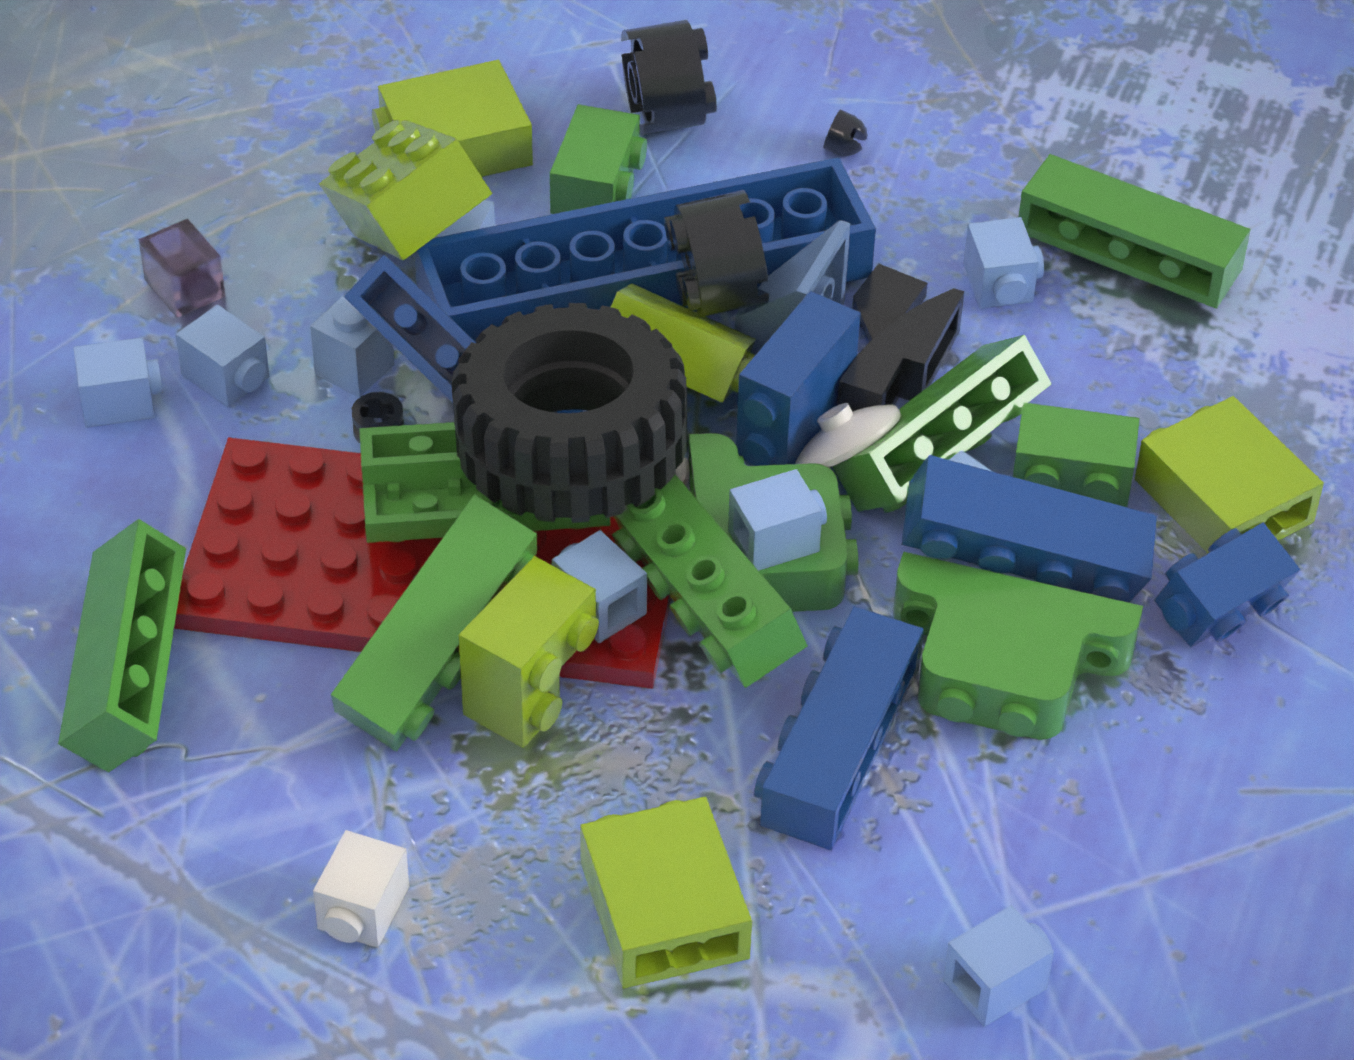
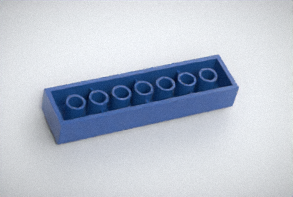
[415,157,876,342]

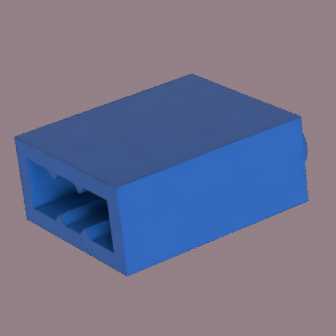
[736,291,861,466]

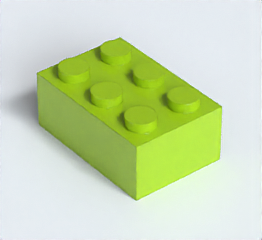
[318,120,493,261]

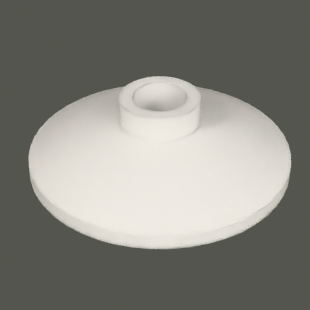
[795,403,901,468]

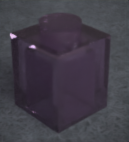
[138,218,226,318]

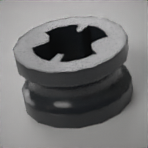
[351,392,404,443]

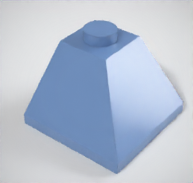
[734,220,850,355]

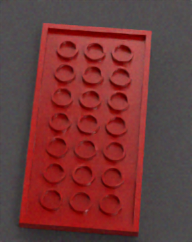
[174,437,671,689]

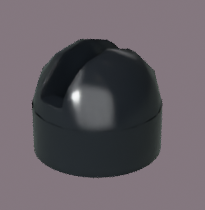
[823,109,868,156]

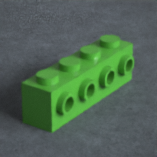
[1018,154,1251,309]
[832,335,1052,513]
[612,474,808,688]
[331,494,538,752]
[58,519,186,773]

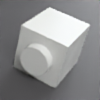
[313,830,409,948]

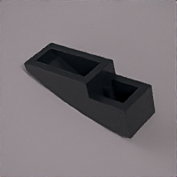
[837,288,964,412]

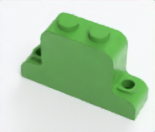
[688,433,859,612]
[893,552,1143,740]

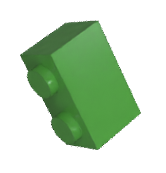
[550,104,647,214]
[1013,402,1140,507]

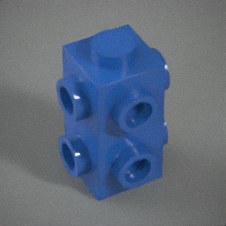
[1154,522,1301,648]

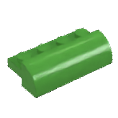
[359,422,610,543]

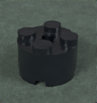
[621,20,717,135]
[664,190,769,317]

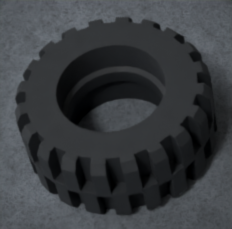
[451,303,687,523]

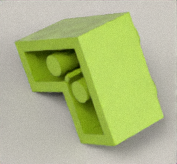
[459,556,599,748]

